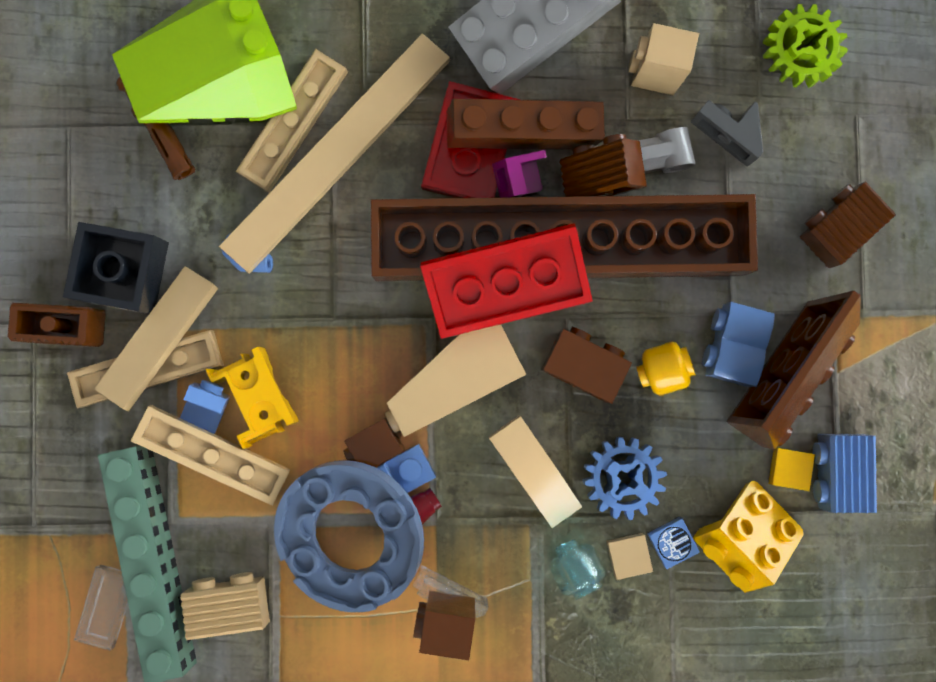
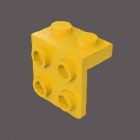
[693,481,803,593]

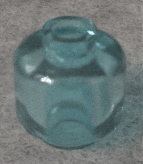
[549,539,606,600]

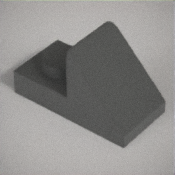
[691,100,763,167]

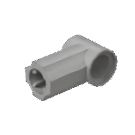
[639,127,695,173]

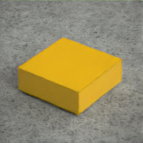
[768,448,815,491]

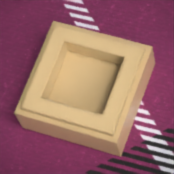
[606,533,653,580]

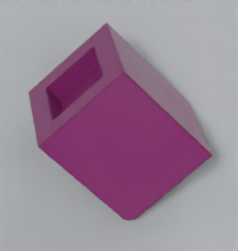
[492,150,547,198]

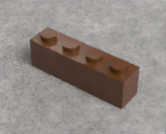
[446,99,605,150]

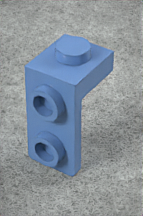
[180,380,230,434]

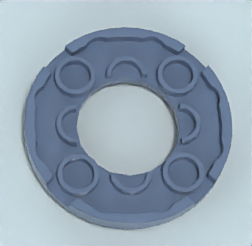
[274,460,424,612]

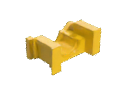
[205,347,299,449]

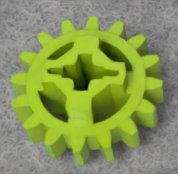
[763,4,848,88]

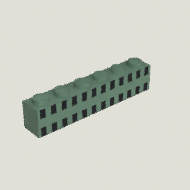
[98,446,197,682]

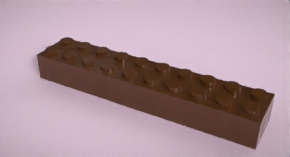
[371,194,758,281]

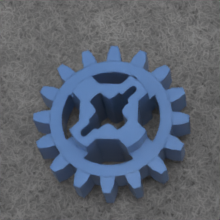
[583,436,667,520]

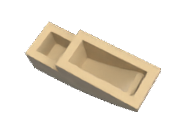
[489,416,582,528]

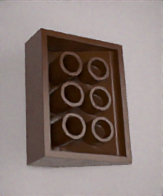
[726,291,861,450]

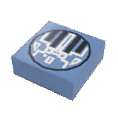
[647,517,700,569]

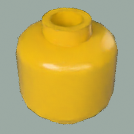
[636,342,696,396]

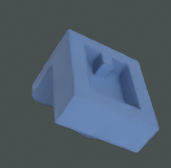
[377,444,436,493]

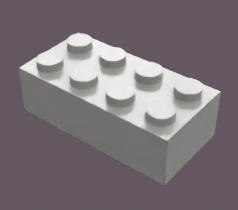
[448,0,621,94]

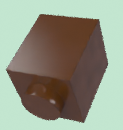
[343,418,405,467]

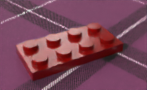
[420,223,593,339]

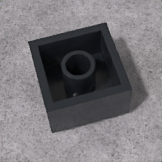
[63,222,169,314]

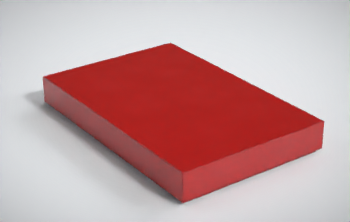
[421,81,520,198]

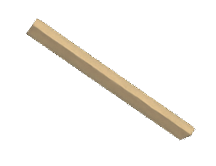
[219,33,450,274]

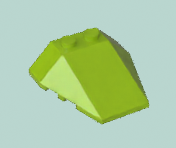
[112,0,297,123]

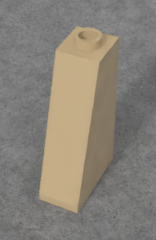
[385,324,527,437]

